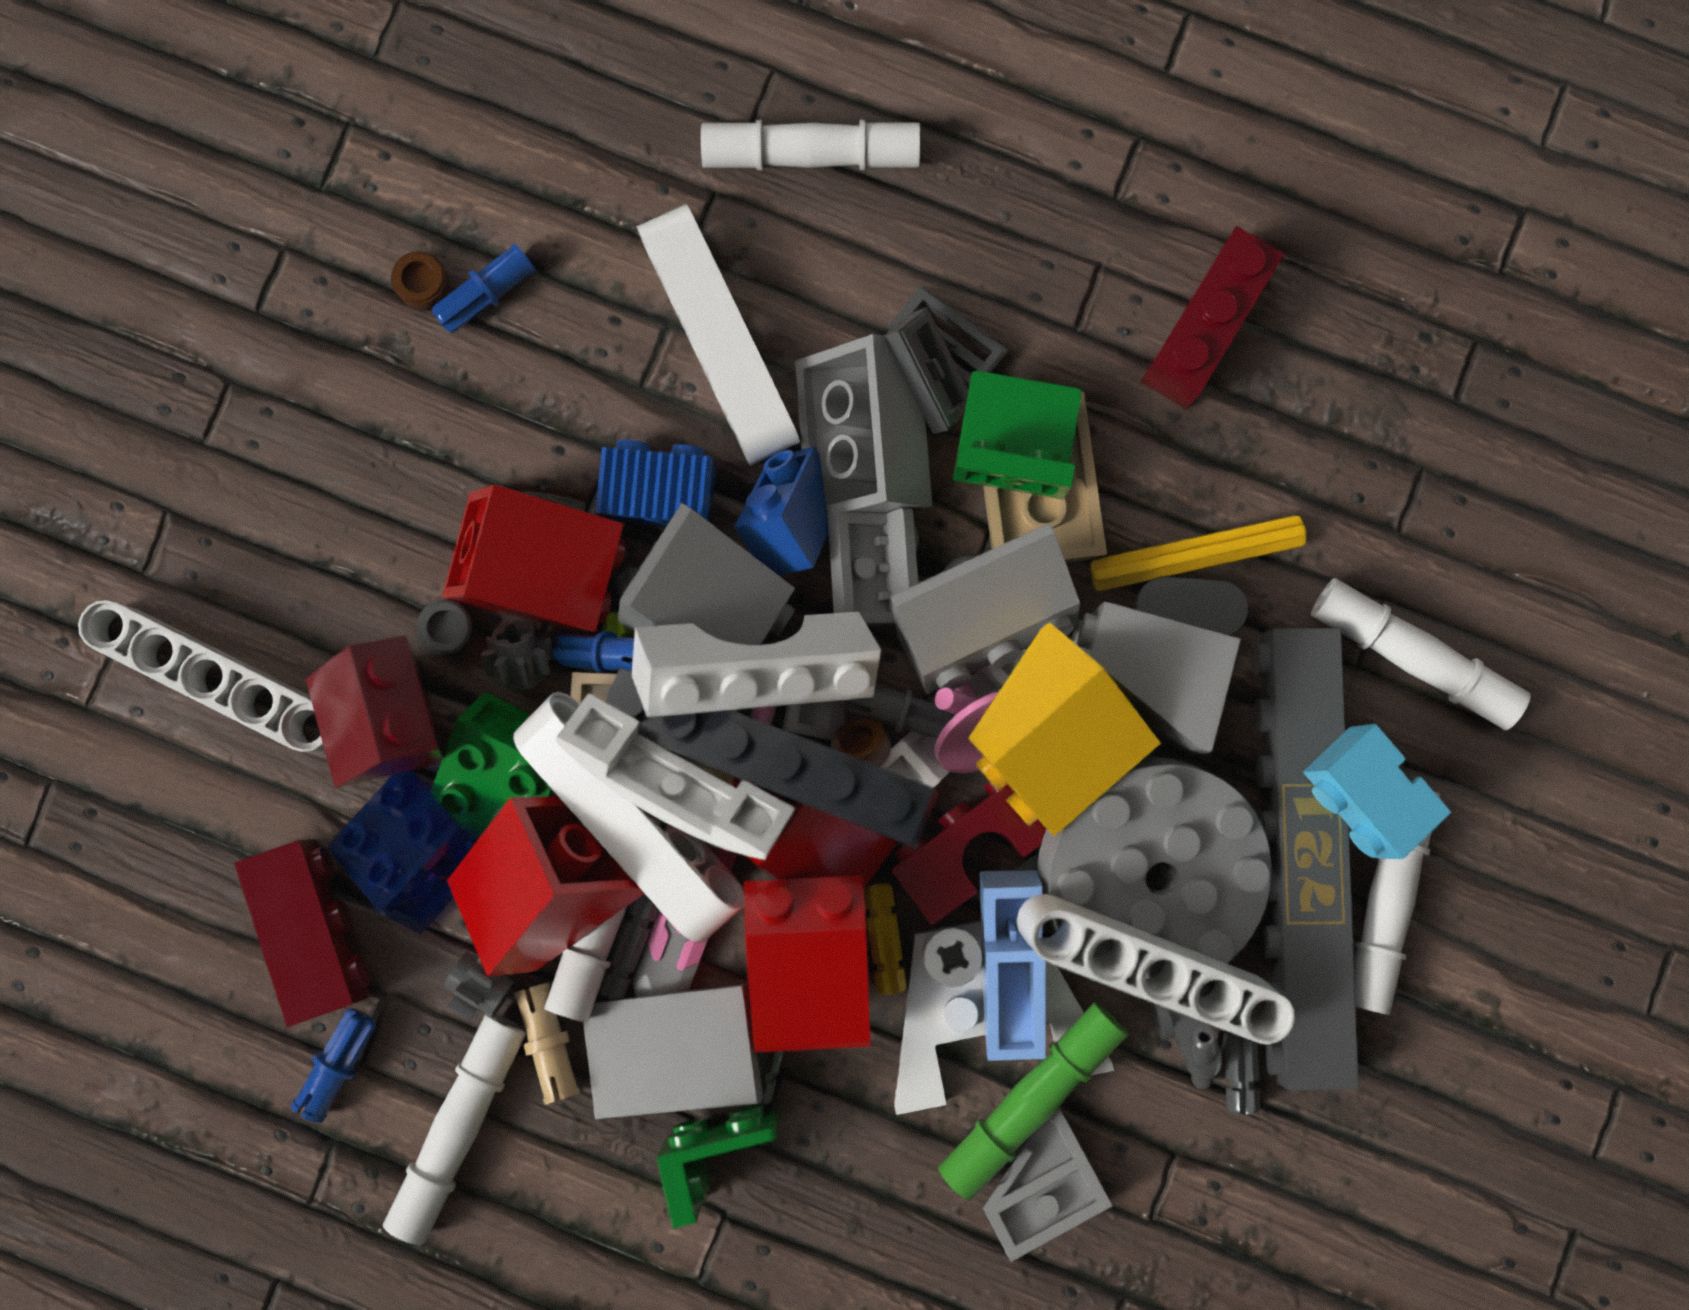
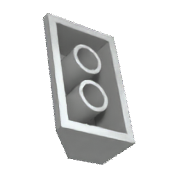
[795,334,933,516]
[890,523,1080,694]

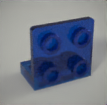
[328,771,481,935]

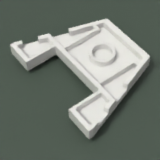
[894,920,1114,1115]

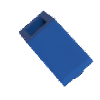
[734,446,829,575]

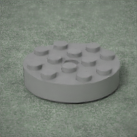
[1037,757,1271,979]

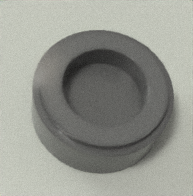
[416,600,476,657]

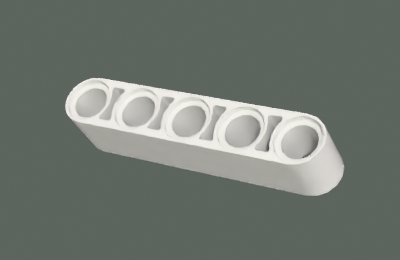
[636,204,800,466]
[78,600,325,754]
[514,692,744,943]
[1017,894,1295,1044]

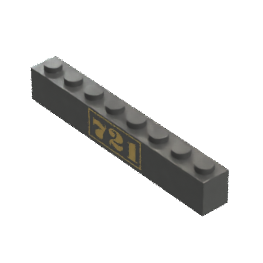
[1252,628,1358,1090]

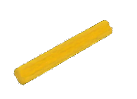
[1089,515,1307,592]

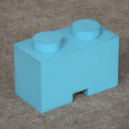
[1303,724,1451,859]

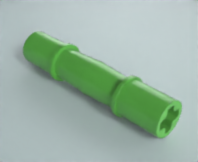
[938,1002,1129,1201]

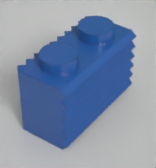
[595,440,716,527]

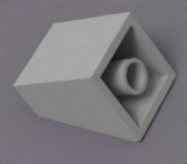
[618,503,795,645]
[1071,602,1241,756]

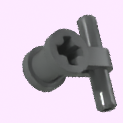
[1147,983,1222,1089]

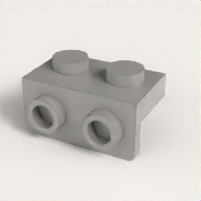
[827,508,920,626]

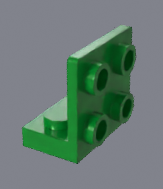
[953,371,1082,500]
[426,692,553,836]
[656,1104,779,1229]

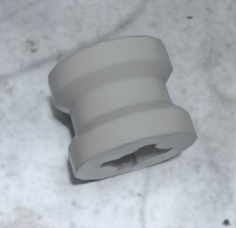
[922,926,982,987]

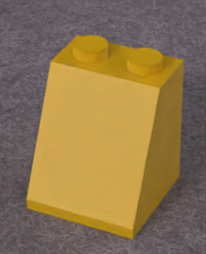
[968,622,1161,836]

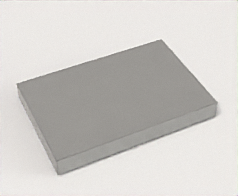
[583,983,763,1119]

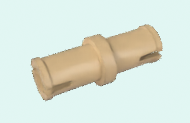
[513,982,580,1105]

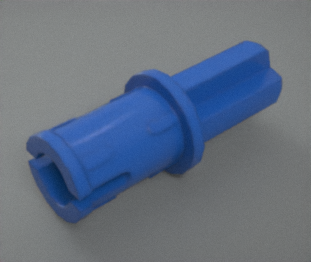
[432,243,536,333]
[552,631,634,674]
[291,1008,376,1123]

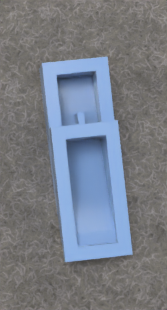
[980,870,1046,1061]

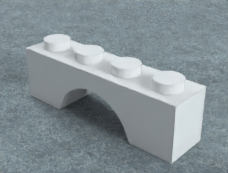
[632,612,881,717]

